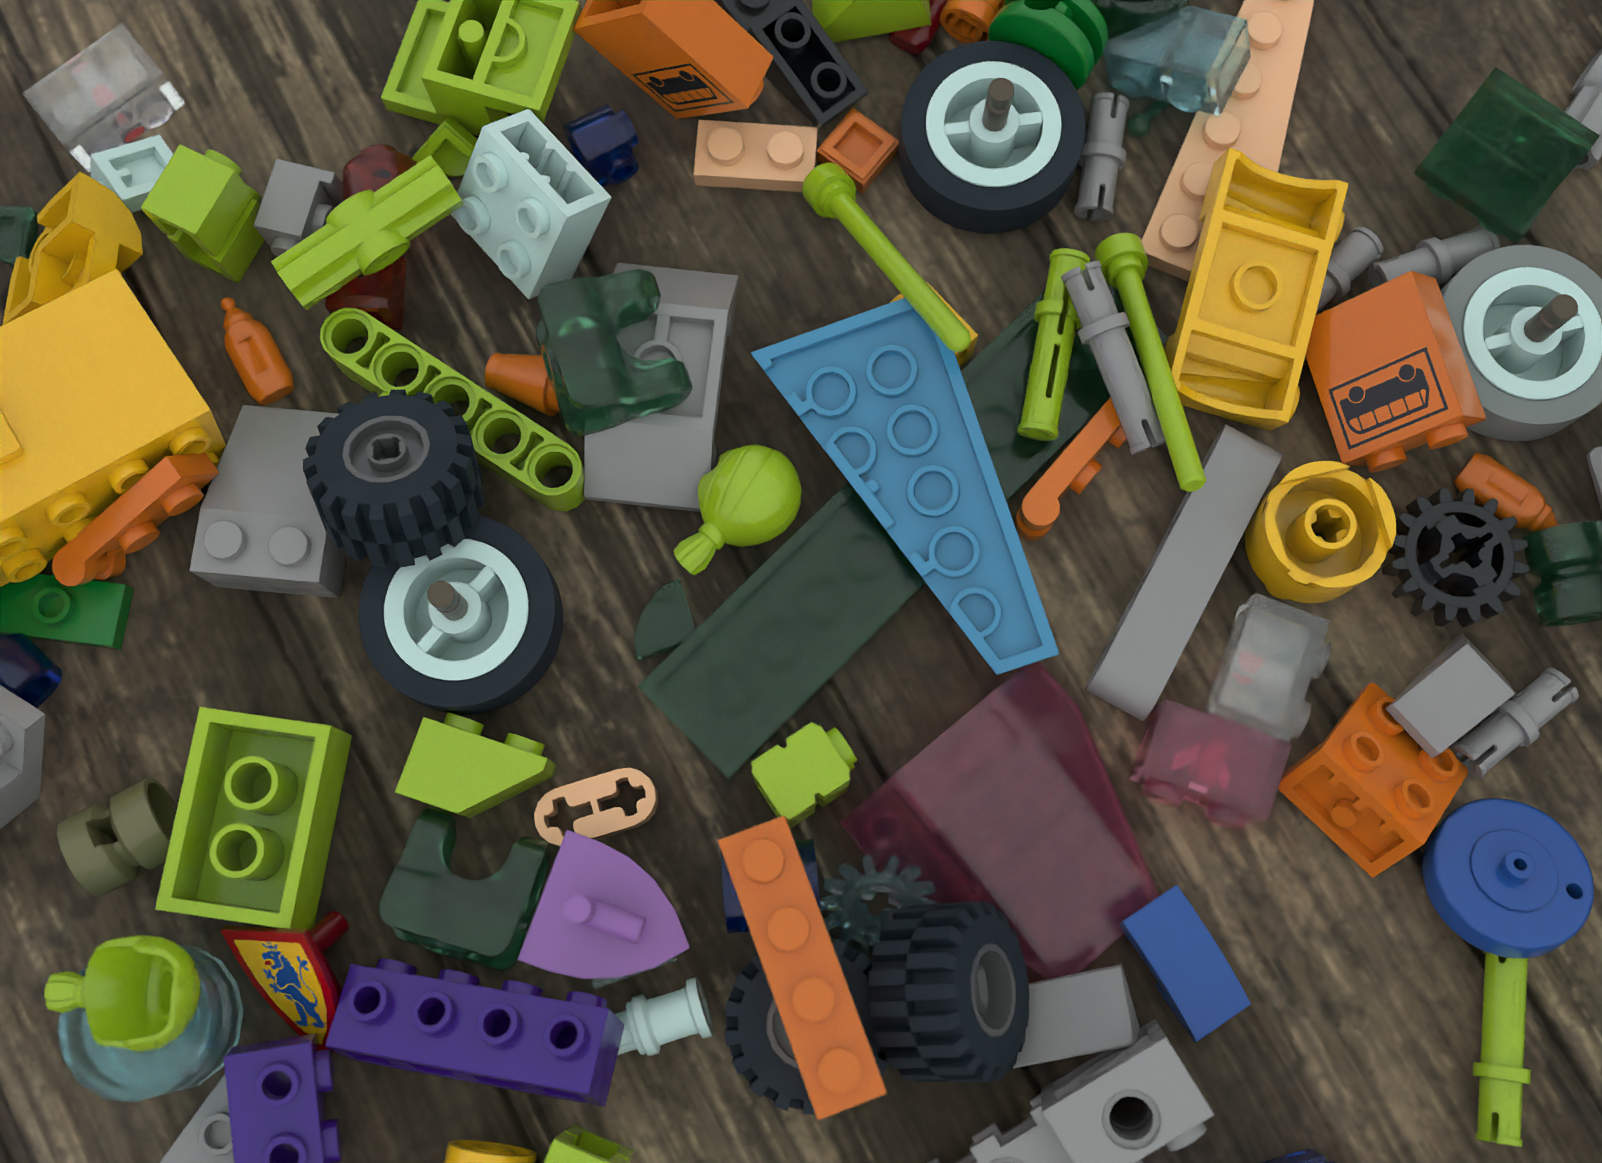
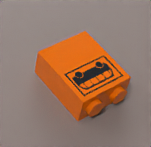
[572,0,774,119]
[1305,270,1487,473]

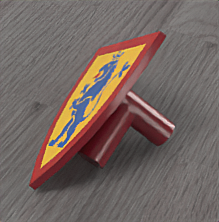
[220,911,349,1055]

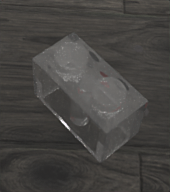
[22,23,186,173]
[1199,593,1331,750]

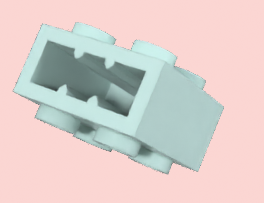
[451,109,612,299]

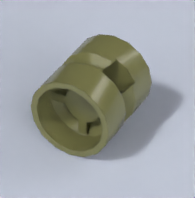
[57,777,177,897]

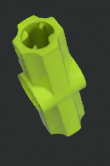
[271,155,464,310]

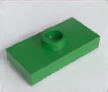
[0,574,134,650]

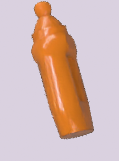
[220,297,294,405]
[1453,452,1568,540]

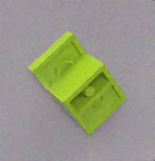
[381,0,581,136]

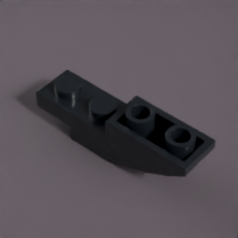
[714,0,869,129]

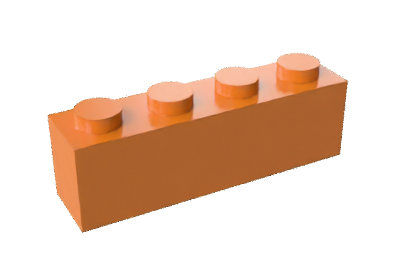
[718,815,887,1120]

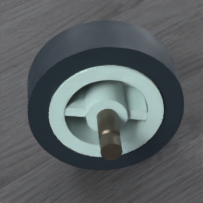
[898,41,1086,234]
[358,516,563,715]

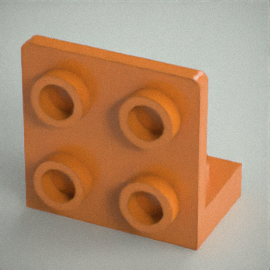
[1274,682,1468,878]

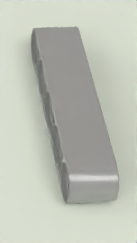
[1085,424,1282,721]

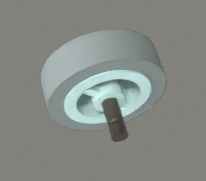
[1440,245,1602,441]

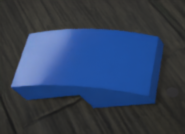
[1119,885,1251,1043]

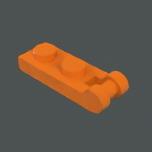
[1014,397,1127,541]
[52,452,219,586]

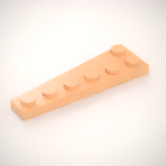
[1142,0,1314,282]

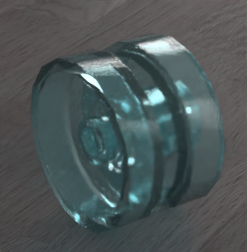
[57,945,244,1102]

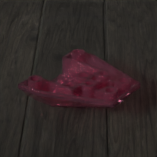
[840,661,1160,979]

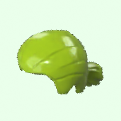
[673,444,802,575]
[44,935,201,1052]

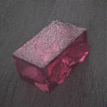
[1128,698,1292,830]

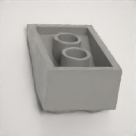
[189,405,347,598]

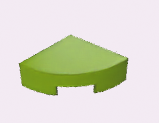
[408,115,478,177]

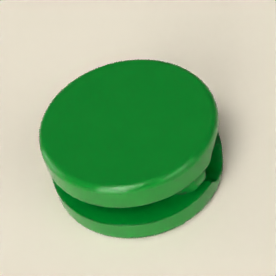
[988,0,1108,91]

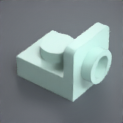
[91,135,173,215]

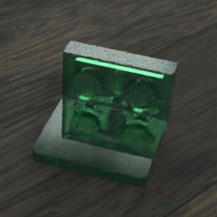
[1415,67,1600,242]

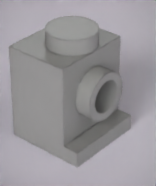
[254,159,350,257]

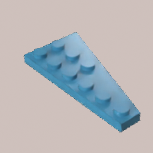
[751,298,1059,675]

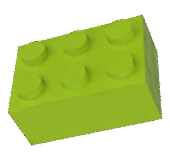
[155,707,352,930]

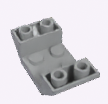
[584,263,739,512]

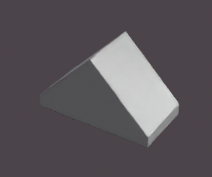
[1386,634,1515,758]

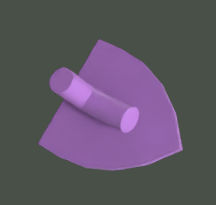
[517,830,690,979]

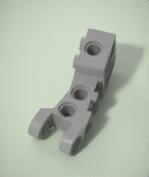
[927,1019,1214,1163]

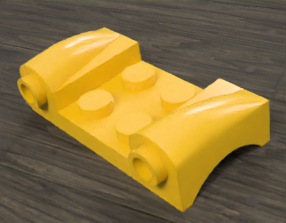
[1165,147,1349,431]

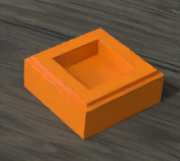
[816,108,899,194]

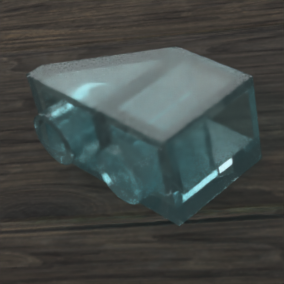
[1103,5,1251,116]

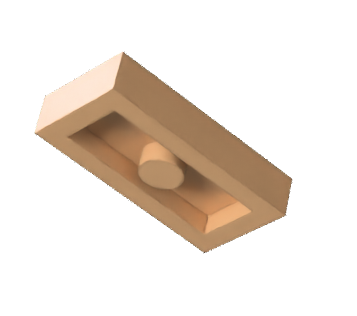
[694,120,818,192]

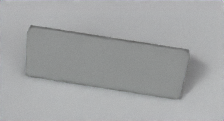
[1013,964,1140,1068]

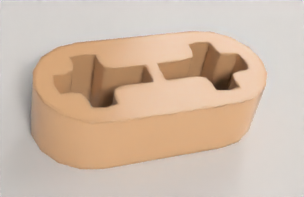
[534,767,658,846]

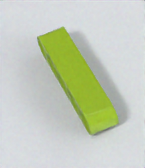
[320,308,585,511]

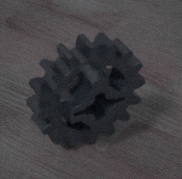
[1381,488,1529,627]

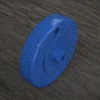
[1422,798,1594,959]

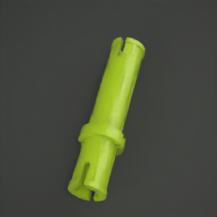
[1017,248,1090,441]
[1472,951,1531,1147]

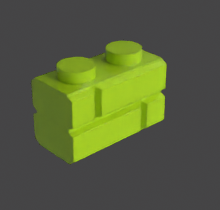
[751,722,857,829]

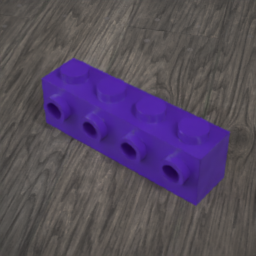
[325,959,625,1107]
[223,1033,342,1163]

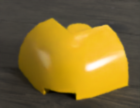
[2,172,143,325]

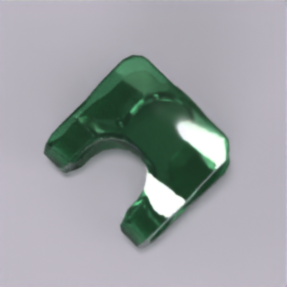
[536,269,693,436]
[379,807,550,971]

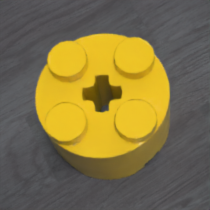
[1245,461,1396,603]

